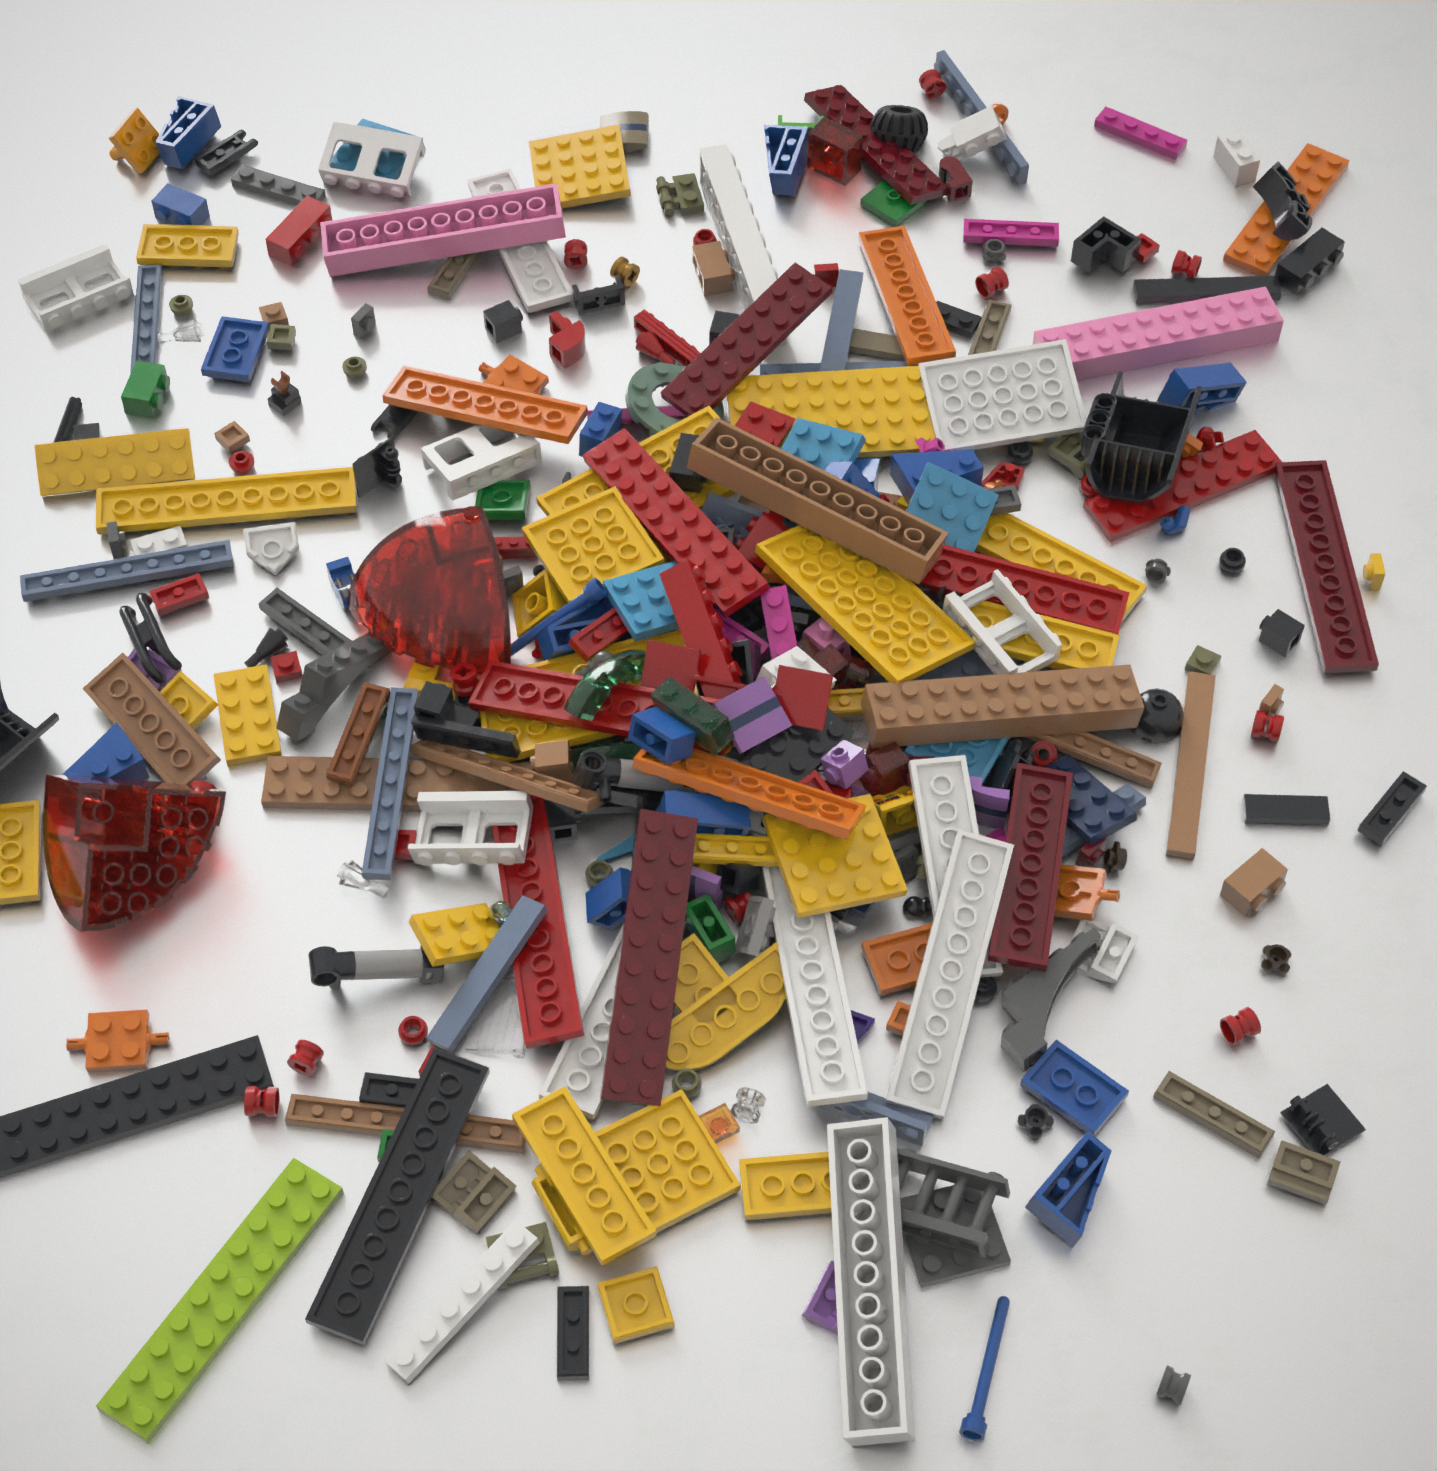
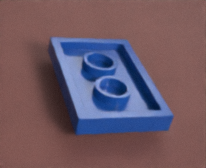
[200,316,270,382]
[1020,1039,1129,1136]

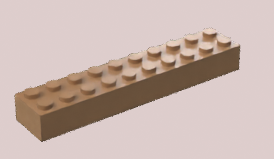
[686,417,949,584]
[861,665,1144,749]

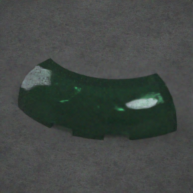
[563,649,646,721]

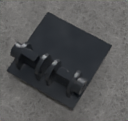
[352,436,402,498]
[1280,1084,1366,1156]

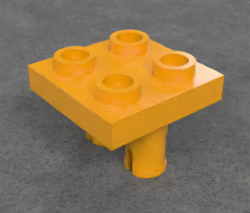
[108,107,160,174]

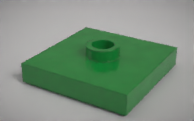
[860,180,926,227]
[473,480,531,520]

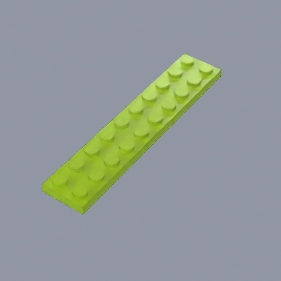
[96,1158,344,1444]

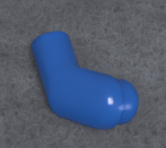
[1160,505,1191,535]

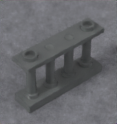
[897,1147,1010,1258]

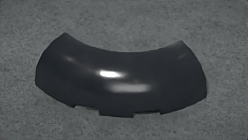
[1253,161,1313,241]

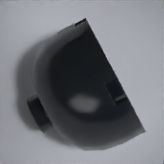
[1130,688,1184,744]

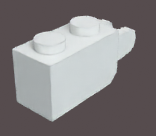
[937,106,1007,160]

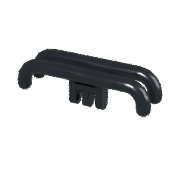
[119,593,182,683]

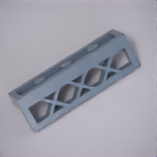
[701,491,799,544]
[816,1091,933,1147]

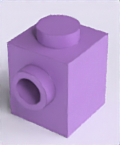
[820,740,869,789]

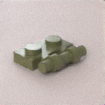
[656,173,704,215]

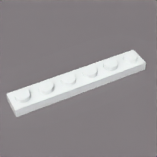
[384,1220,540,1384]

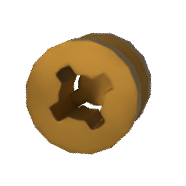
[610,256,640,287]

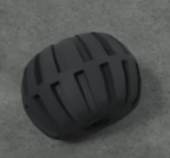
[871,105,928,151]

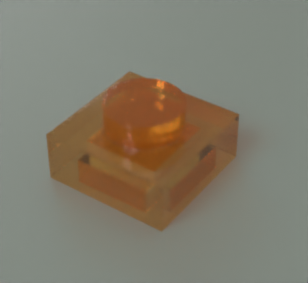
[699,1103,740,1144]

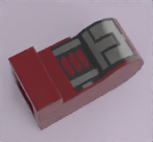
[938,156,973,202]

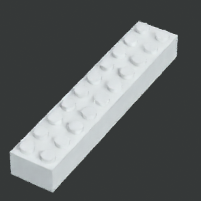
[699,144,787,346]
[827,1117,916,1446]

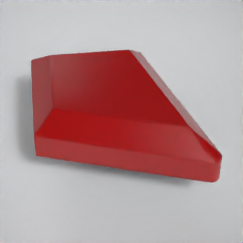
[981,462,1025,490]

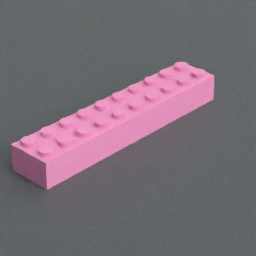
[320,183,566,277]
[1032,287,1284,381]

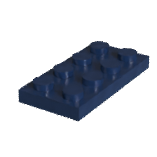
[1044,755,1137,845]

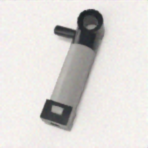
[573,750,699,803]
[308,945,444,990]

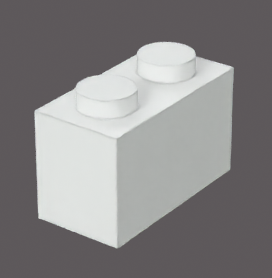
[1213,130,1260,187]

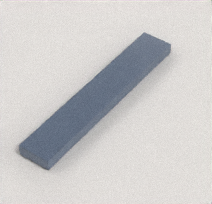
[130,264,163,374]
[819,269,864,372]
[426,895,548,1053]

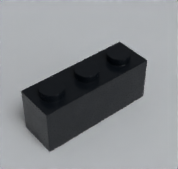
[1275,227,1345,295]

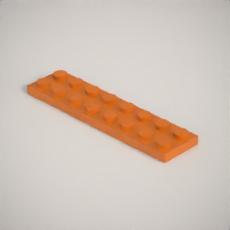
[1223,143,1350,276]
[858,226,956,366]
[382,365,588,445]
[632,748,866,839]

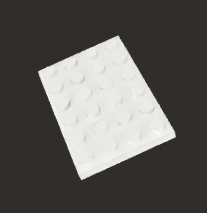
[918,339,1087,451]

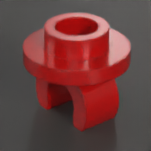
[1196,427,1224,451]

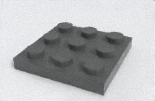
[900,1185,1011,1288]

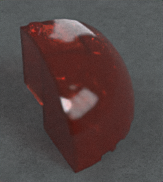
[347,506,511,675]
[43,774,226,932]

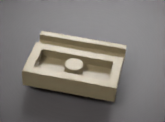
[1267,1140,1341,1205]

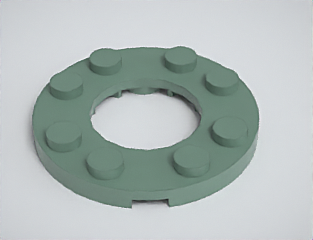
[625,362,724,436]

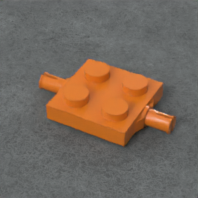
[478,354,549,395]
[1054,864,1120,921]
[66,1009,170,1072]

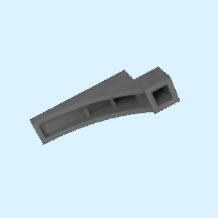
[276,631,393,741]
[1001,928,1101,1072]

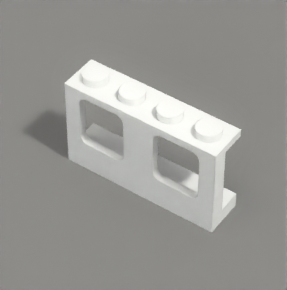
[317,121,426,198]
[17,243,135,332]
[421,425,542,501]
[943,569,1062,674]
[408,791,534,866]

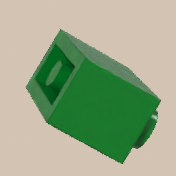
[120,360,171,418]
[685,894,736,963]

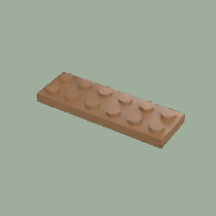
[82,652,221,797]

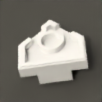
[243,522,299,576]

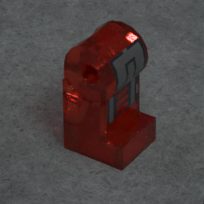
[837,655,872,690]

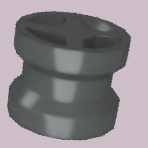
[1156,1365,1191,1405]

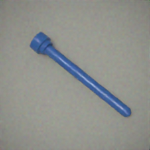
[498,578,607,661]
[959,1296,1010,1441]

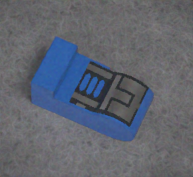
[326,556,364,610]

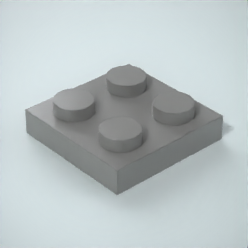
[736,896,776,957]

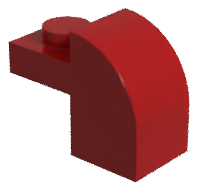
[548,311,586,369]

